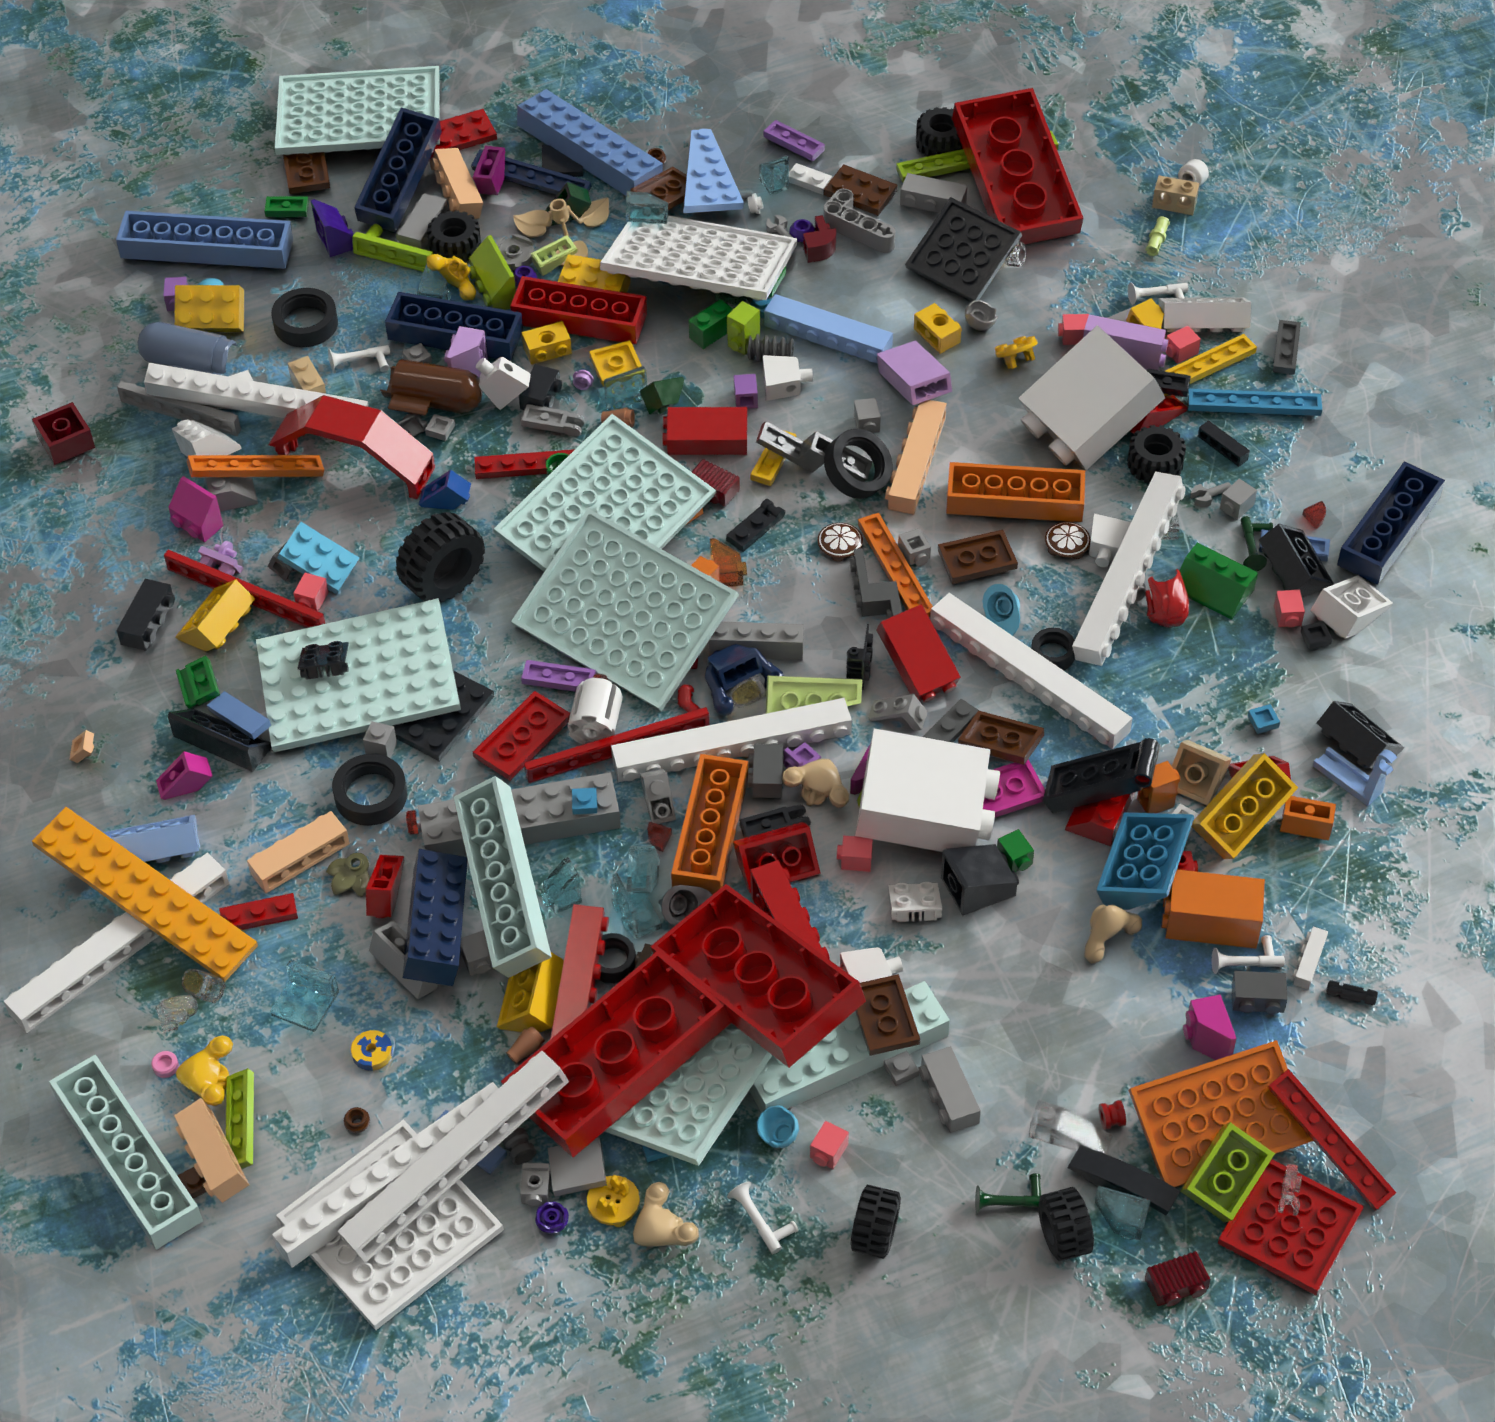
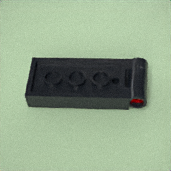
[1042,738,1160,813]

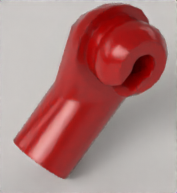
[678,684,701,713]

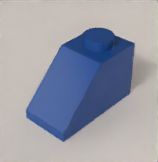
[419,470,471,510]

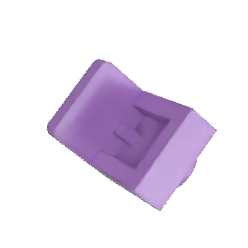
[783,742,821,769]

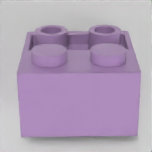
[444,326,488,378]

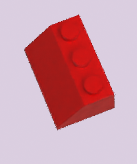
[1065,792,1136,847]
[733,822,821,893]

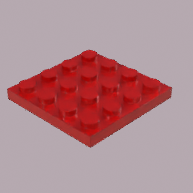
[1218,1159,1364,1295]

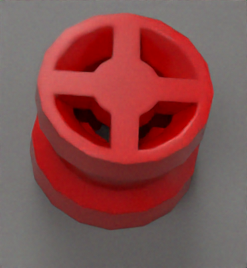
[1099,1100,1126,1130]

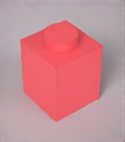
[1058,314,1089,345]
[1166,326,1201,364]
[293,573,329,611]
[1274,590,1305,627]
[837,835,873,872]
[810,1121,849,1169]

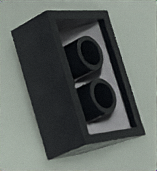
[1259,524,1334,598]
[1316,701,1405,769]

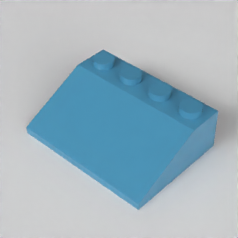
[1096,812,1194,910]

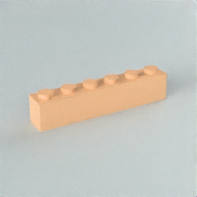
[885,400,947,515]

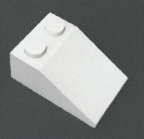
[1310,575,1393,639]

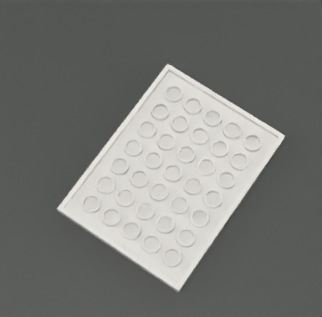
[600,210,797,301]

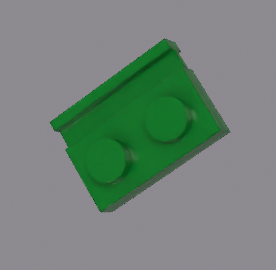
[176,655,220,709]

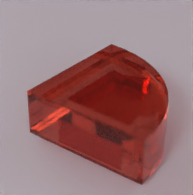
[1302,501,1326,529]
[406,809,419,835]
[647,822,672,852]

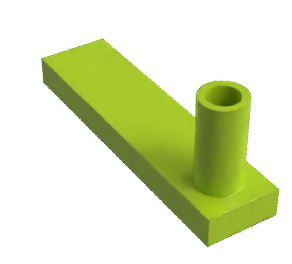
[352,224,433,274]

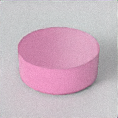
[151,1051,179,1078]

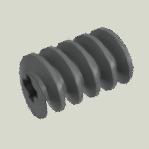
[748,334,794,362]

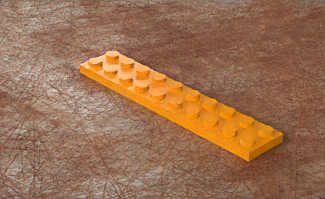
[32,807,258,982]

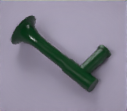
[1241,516,1273,571]
[975,1173,1041,1214]

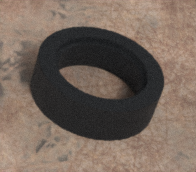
[271,288,338,347]
[824,429,893,499]
[332,754,407,826]

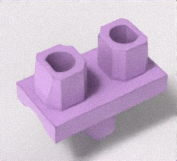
[198,541,243,576]

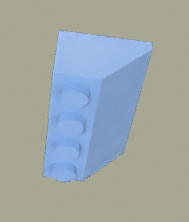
[103,815,200,863]

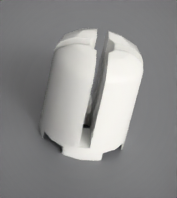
[568,678,623,745]

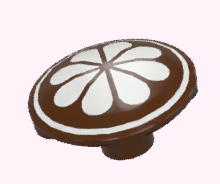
[1045,522,1091,559]
[817,523,863,562]

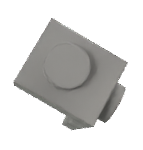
[868,694,928,731]

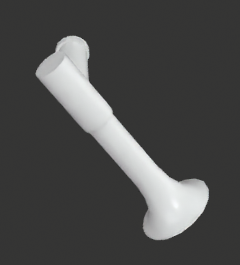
[1128,282,1188,305]
[328,345,390,372]
[1212,935,1285,974]
[727,1182,798,1254]

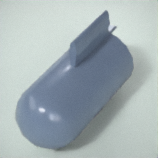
[137,322,238,375]

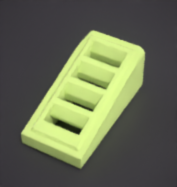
[531,235,578,276]

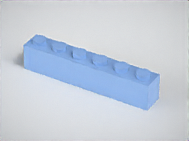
[764,294,893,364]

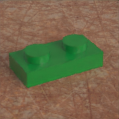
[264,196,309,217]

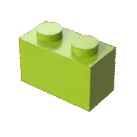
[727,301,760,355]

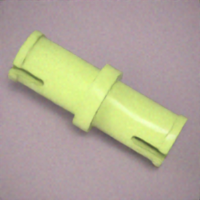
[1145,216,1170,256]

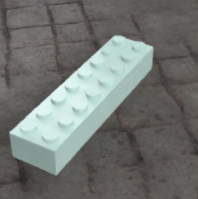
[454,776,552,978]
[749,981,950,1112]
[49,1054,203,1250]

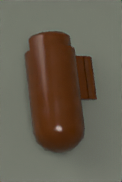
[380,359,483,415]

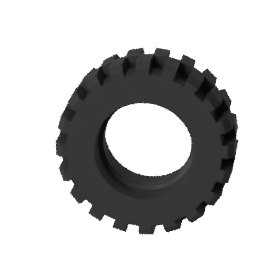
[396,512,485,603]

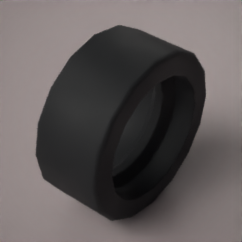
[1031,628,1075,671]
[599,933,636,984]

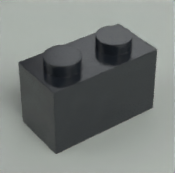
[519,364,562,410]

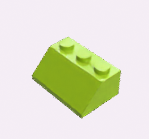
[469,235,516,310]

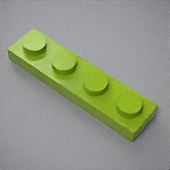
[226,1068,254,1169]

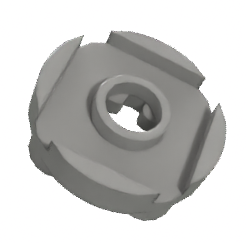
[495,235,534,271]

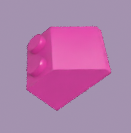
[168,476,223,542]
[1183,994,1237,1060]

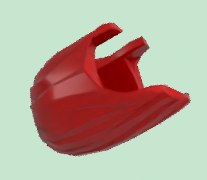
[1145,569,1189,628]

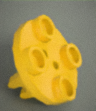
[995,336,1038,369]
[587,1175,640,1227]

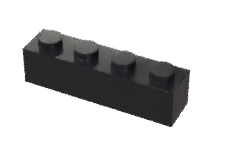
[1197,420,1250,467]

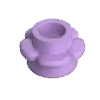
[573,370,594,390]

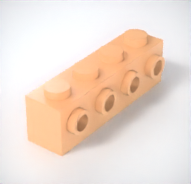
[430,148,483,219]
[247,811,350,893]
[174,1098,249,1203]

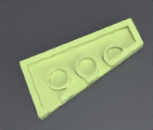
[765,676,862,714]

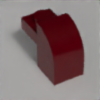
[803,215,836,263]

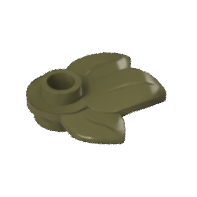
[326,853,370,897]

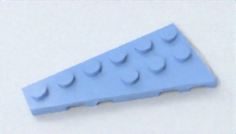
[683,129,744,213]

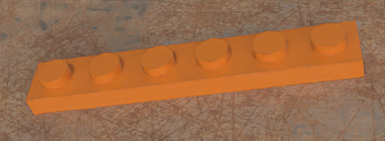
[187,455,324,478]
[858,512,933,618]

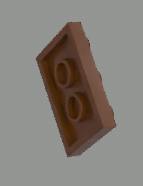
[283,152,330,194]
[824,164,898,216]
[630,167,687,215]
[938,529,1018,584]
[958,710,1044,765]
[855,974,920,1056]

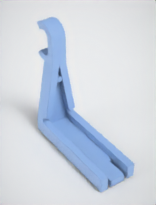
[1313,747,1397,807]

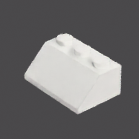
[172,419,242,457]

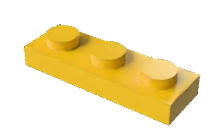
[750,430,796,486]

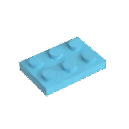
[277,522,359,594]

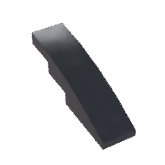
[1067,1145,1180,1216]

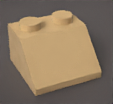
[1172,740,1232,805]

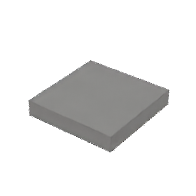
[548,1137,607,1196]

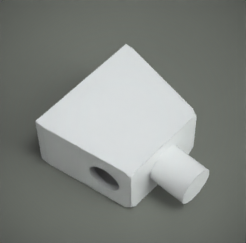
[763,355,813,401]
[476,357,531,410]
[1089,513,1131,567]
[840,947,903,983]

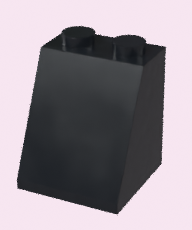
[941,844,1019,916]

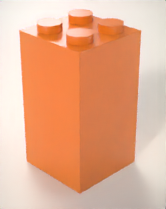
[1161,870,1265,949]

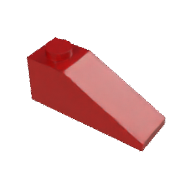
[1130,395,1188,434]
[366,855,404,918]

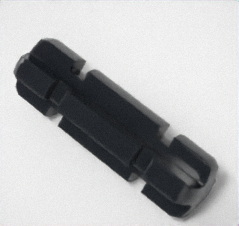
[1326,980,1378,1005]

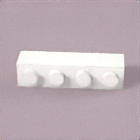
[1292,927,1328,990]

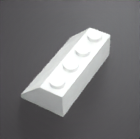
[1159,297,1251,332]

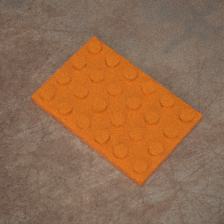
[1128,1040,1313,1188]

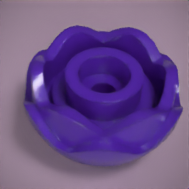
[789,219,815,242]
[513,266,538,287]
[535,1201,569,1234]

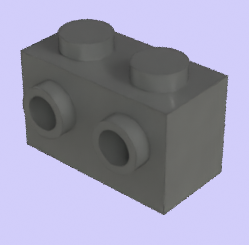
[748,744,783,798]
[1231,971,1288,1014]

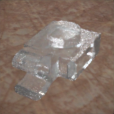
[1278,1163,1302,1216]

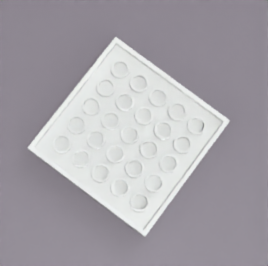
[276,1119,504,1330]

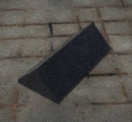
[168,708,272,772]

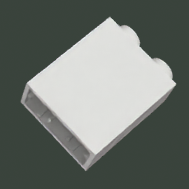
[1019,325,1165,470]
[855,728,1000,852]

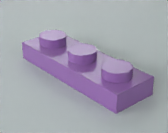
[763,120,825,162]
[521,660,596,692]

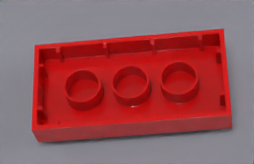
[952,88,1084,246]
[650,884,866,1068]
[501,950,731,1157]

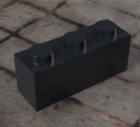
[116,578,175,651]

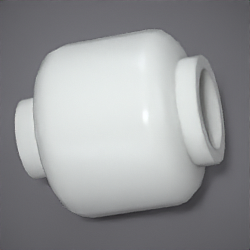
[1178,159,1209,186]

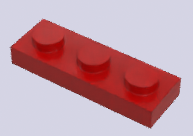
[219,893,298,930]

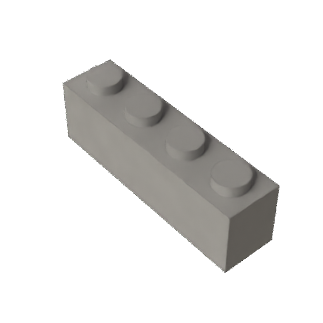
[709,621,804,660]

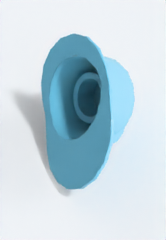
[982,584,1020,636]

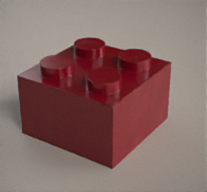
[32,402,95,465]

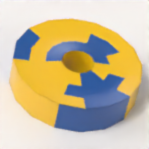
[351,1030,393,1071]

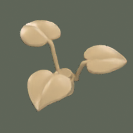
[513,197,609,266]

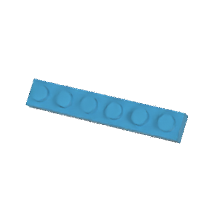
[1188,389,1322,416]

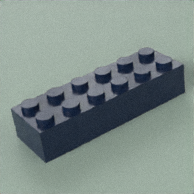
[354,107,442,232]
[385,292,523,361]
[1337,461,1445,585]
[402,849,468,987]

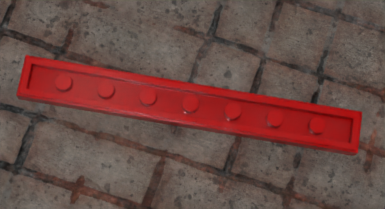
[164,549,325,628]
[524,707,710,783]

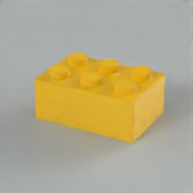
[558,254,631,293]
[174,285,244,332]

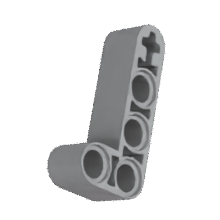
[824,189,896,253]

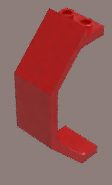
[268,395,435,499]

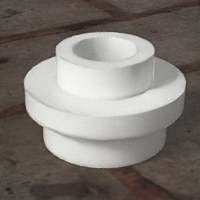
[747,193,763,214]

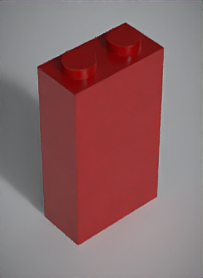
[663,407,747,455]
[876,604,961,702]

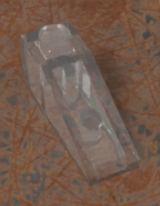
[1029,1100,1112,1154]

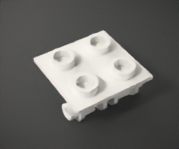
[888,882,942,922]

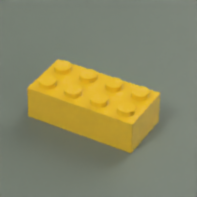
[1191,753,1298,859]

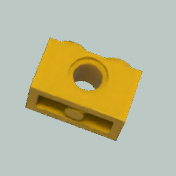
[914,303,962,354]
[521,321,572,365]

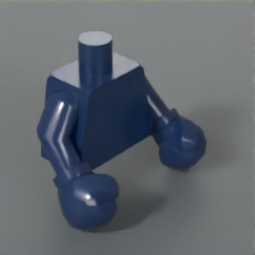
[705,644,784,716]

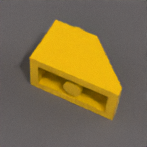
[1126,298,1164,329]

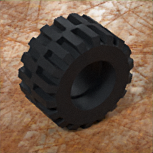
[916,107,963,157]
[427,210,481,263]
[1127,425,1186,484]
[850,1184,901,1259]
[1038,1187,1094,1261]

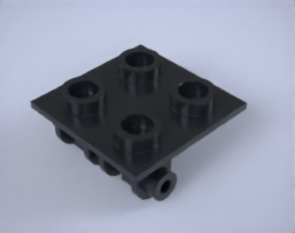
[846,624,873,690]
[297,641,349,680]

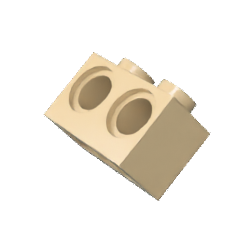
[1152,175,1200,215]

